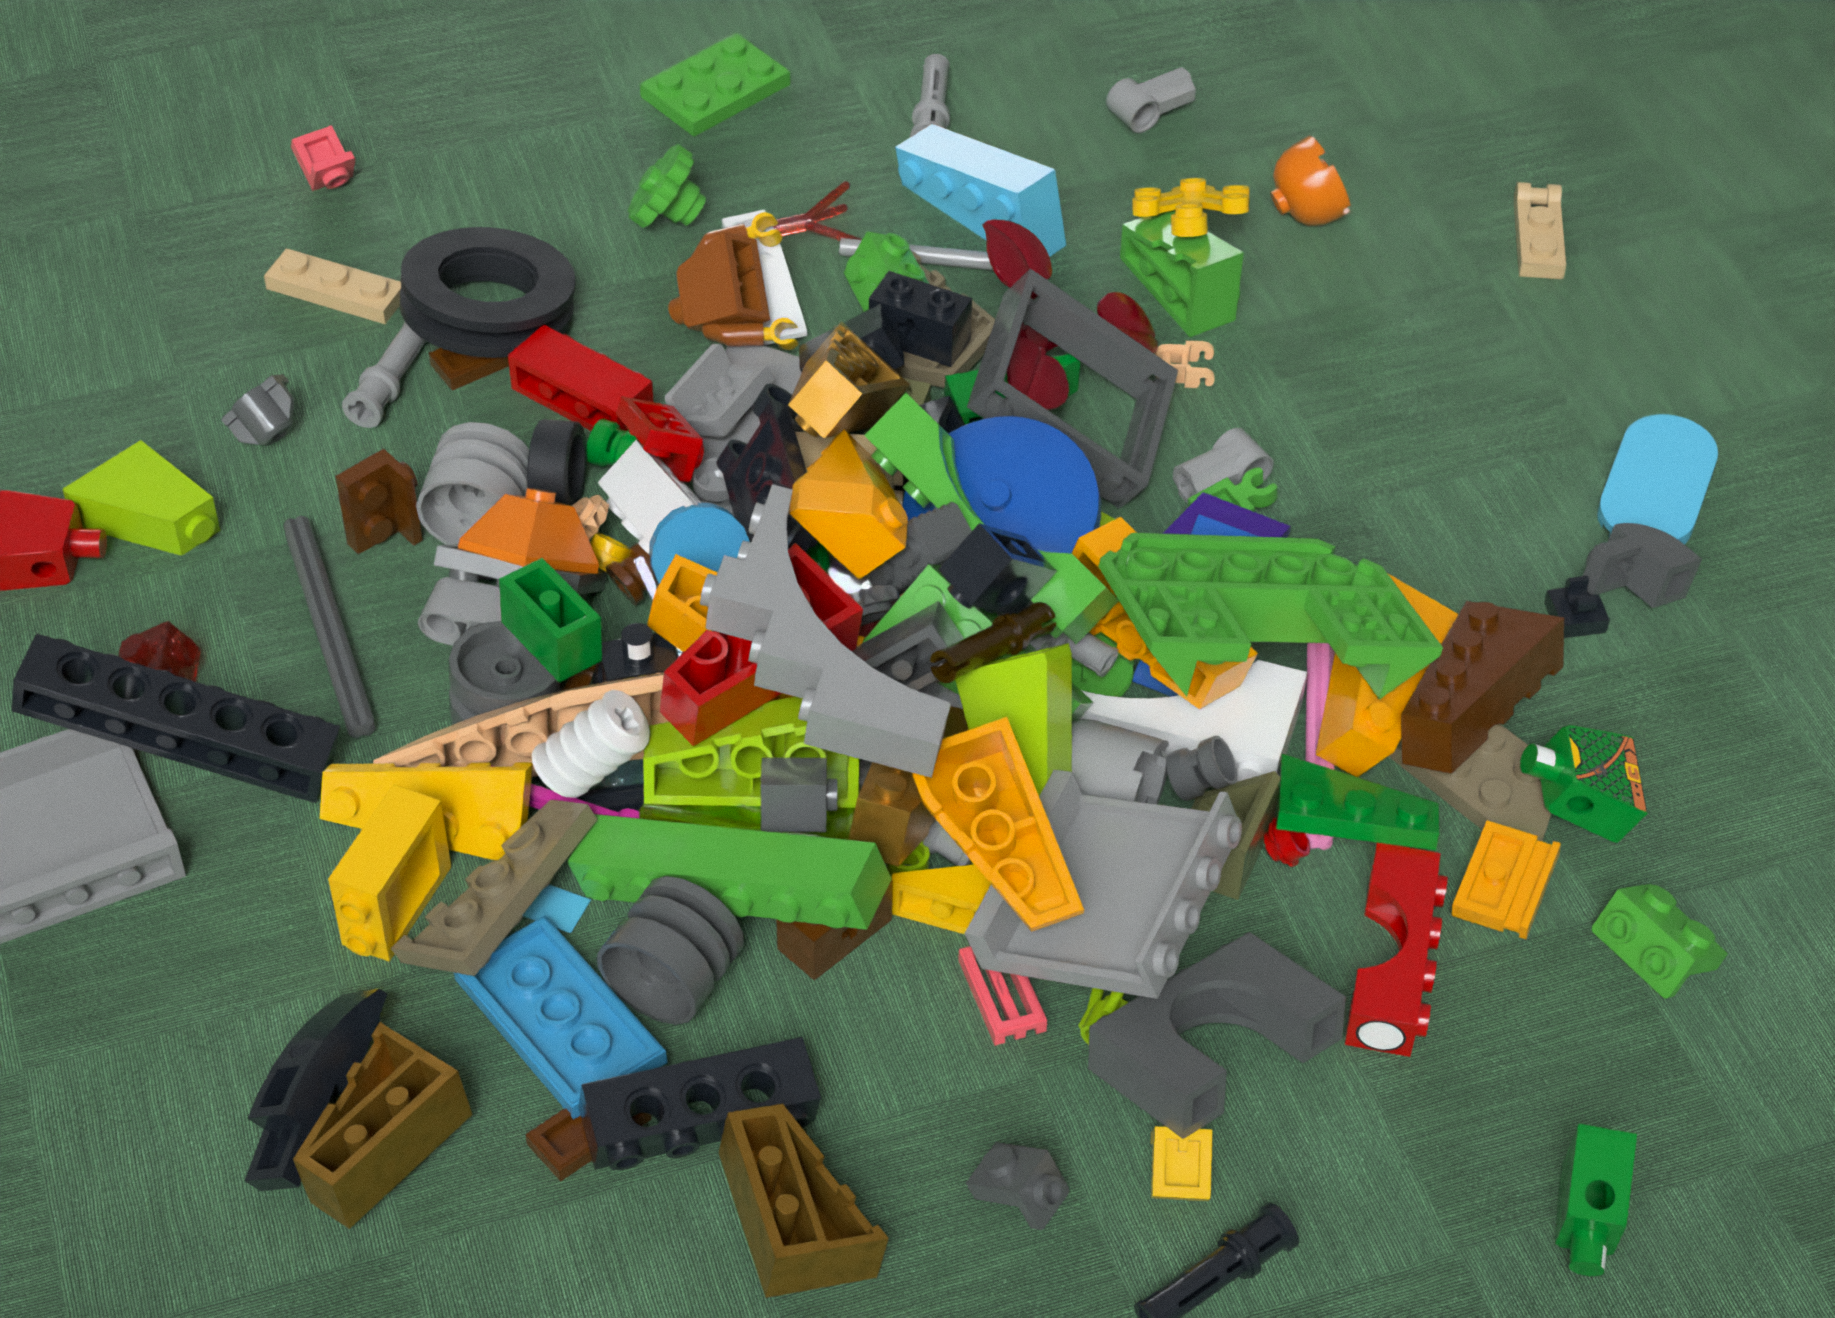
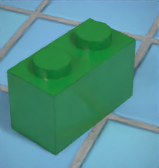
[499,558,602,682]

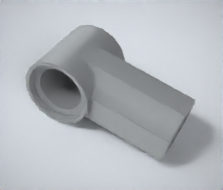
[1106,67,1196,133]
[1173,427,1274,504]

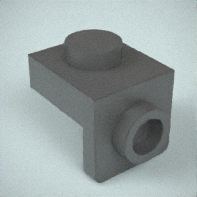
[966,1142,1069,1230]

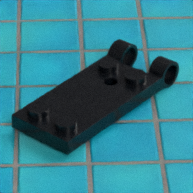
[716,384,818,553]

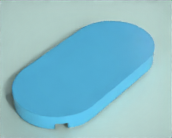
[1597,414,1718,545]

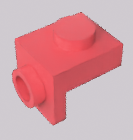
[291,125,356,191]

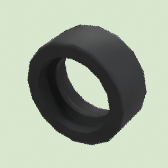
[527,419,587,506]

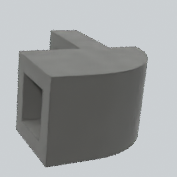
[1583,523,1702,608]

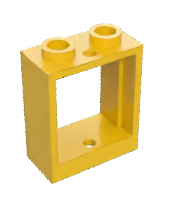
[328,784,451,962]

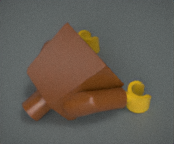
[668,212,799,350]

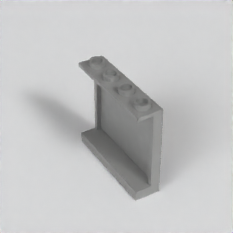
[0,729,186,944]
[964,770,1242,999]

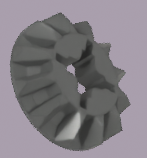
[848,585,900,626]

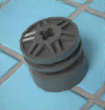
[597,876,744,1025]

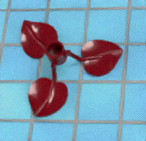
[982,219,1158,411]

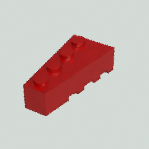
[660,543,863,746]

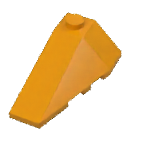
[789,429,908,579]
[911,717,1084,932]

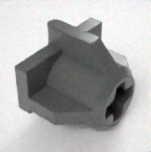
[221,374,294,446]

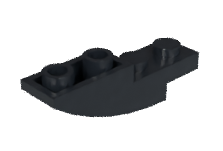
[244,988,387,1191]

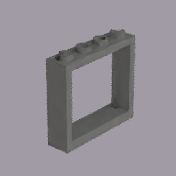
[967,269,1178,509]

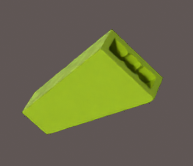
[956,643,1072,796]

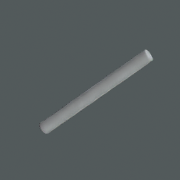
[839,238,993,270]

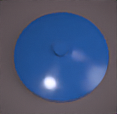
[903,416,1101,553]

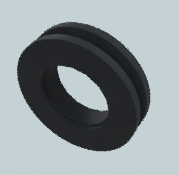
[400,227,576,358]

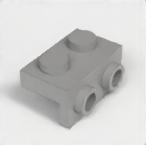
[665,344,774,438]

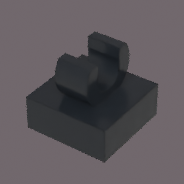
[1544,576,1610,638]

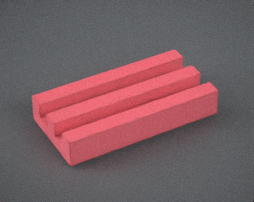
[958,946,1047,1046]

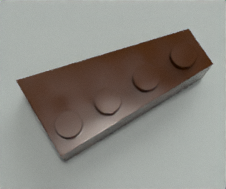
[1401,601,1564,774]

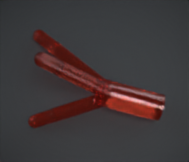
[773,181,862,241]

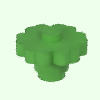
[627,144,706,228]

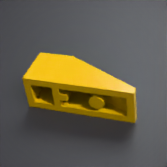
[891,864,991,934]

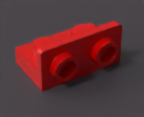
[616,396,704,483]

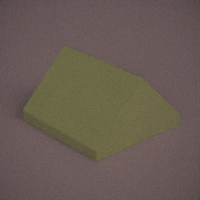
[1191,771,1281,900]

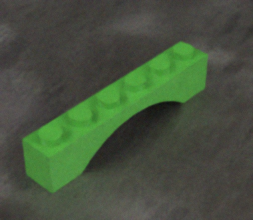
[864,393,1119,644]

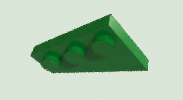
[1276,753,1439,850]

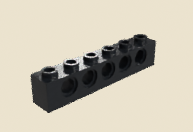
[11,633,340,804]

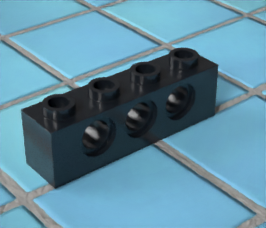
[578,1037,821,1170]

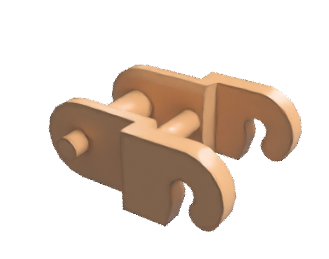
[1155,340,1215,388]

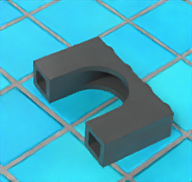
[1088,932,1346,1139]

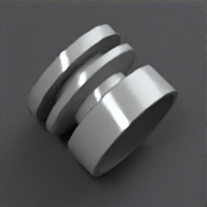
[416,422,529,545]

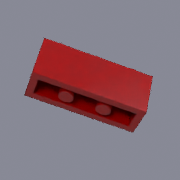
[508,325,654,431]

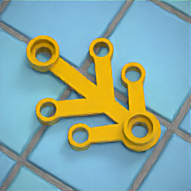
[1132,178,1250,237]

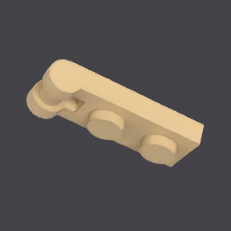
[1514,182,1566,279]

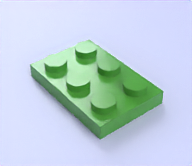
[640,33,790,137]

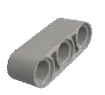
[418,577,501,646]

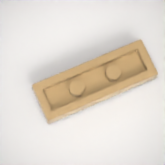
[264,248,401,324]

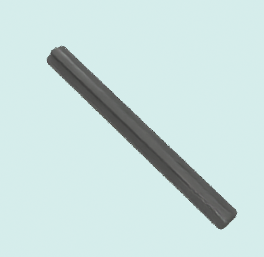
[283,515,376,739]

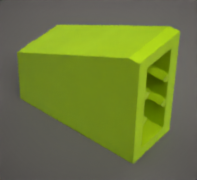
[62,440,220,556]

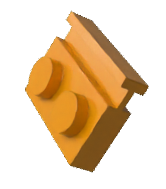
[1452,820,1561,940]

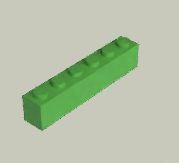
[567,814,892,930]

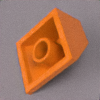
[458,488,599,574]

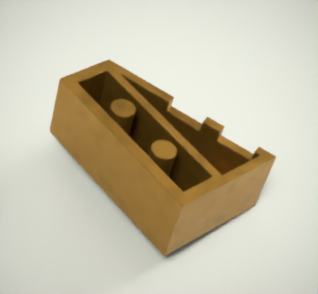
[293,1022,473,1229]
[719,1104,889,1298]

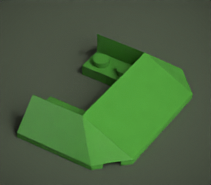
[1098,533,1443,699]

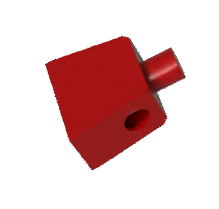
[0,490,107,591]

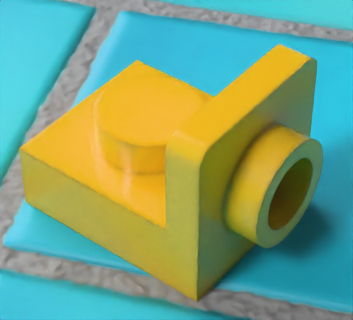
[1151,1126,1212,1201]

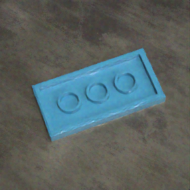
[454,916,668,1119]

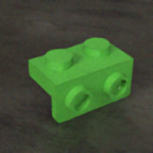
[843,231,929,312]
[1592,884,1728,999]

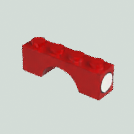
[1345,843,1448,1057]

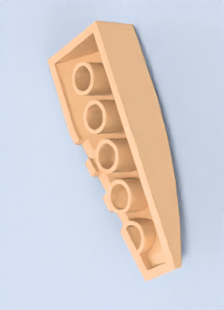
[373,672,669,777]

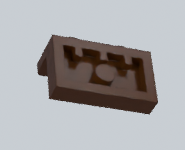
[335,448,423,555]

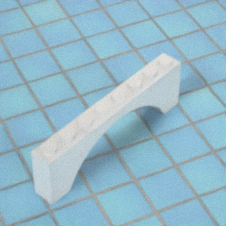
[918,660,1307,783]

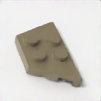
[1388,723,1552,841]

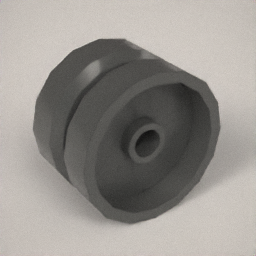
[448,621,562,725]

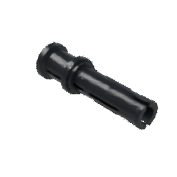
[1134,1202,1299,1318]

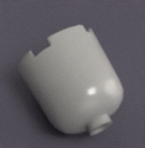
[1072,719,1169,805]

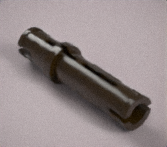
[930,602,1056,683]

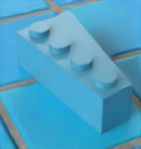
[895,124,1066,257]

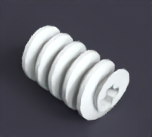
[532,690,650,798]

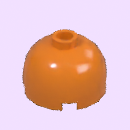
[1270,136,1351,226]

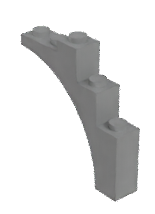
[700,484,951,778]

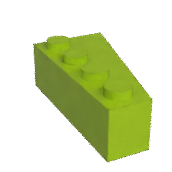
[643,696,859,808]

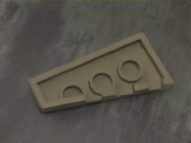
[391,800,597,976]

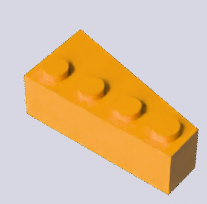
[1072,517,1258,709]
[1315,573,1459,777]

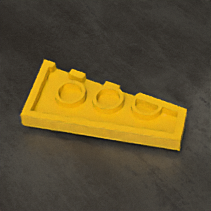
[319,762,533,861]

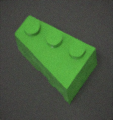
[1120,211,1244,337]

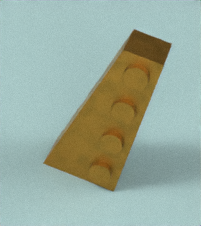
[788,321,910,439]
[848,706,969,866]

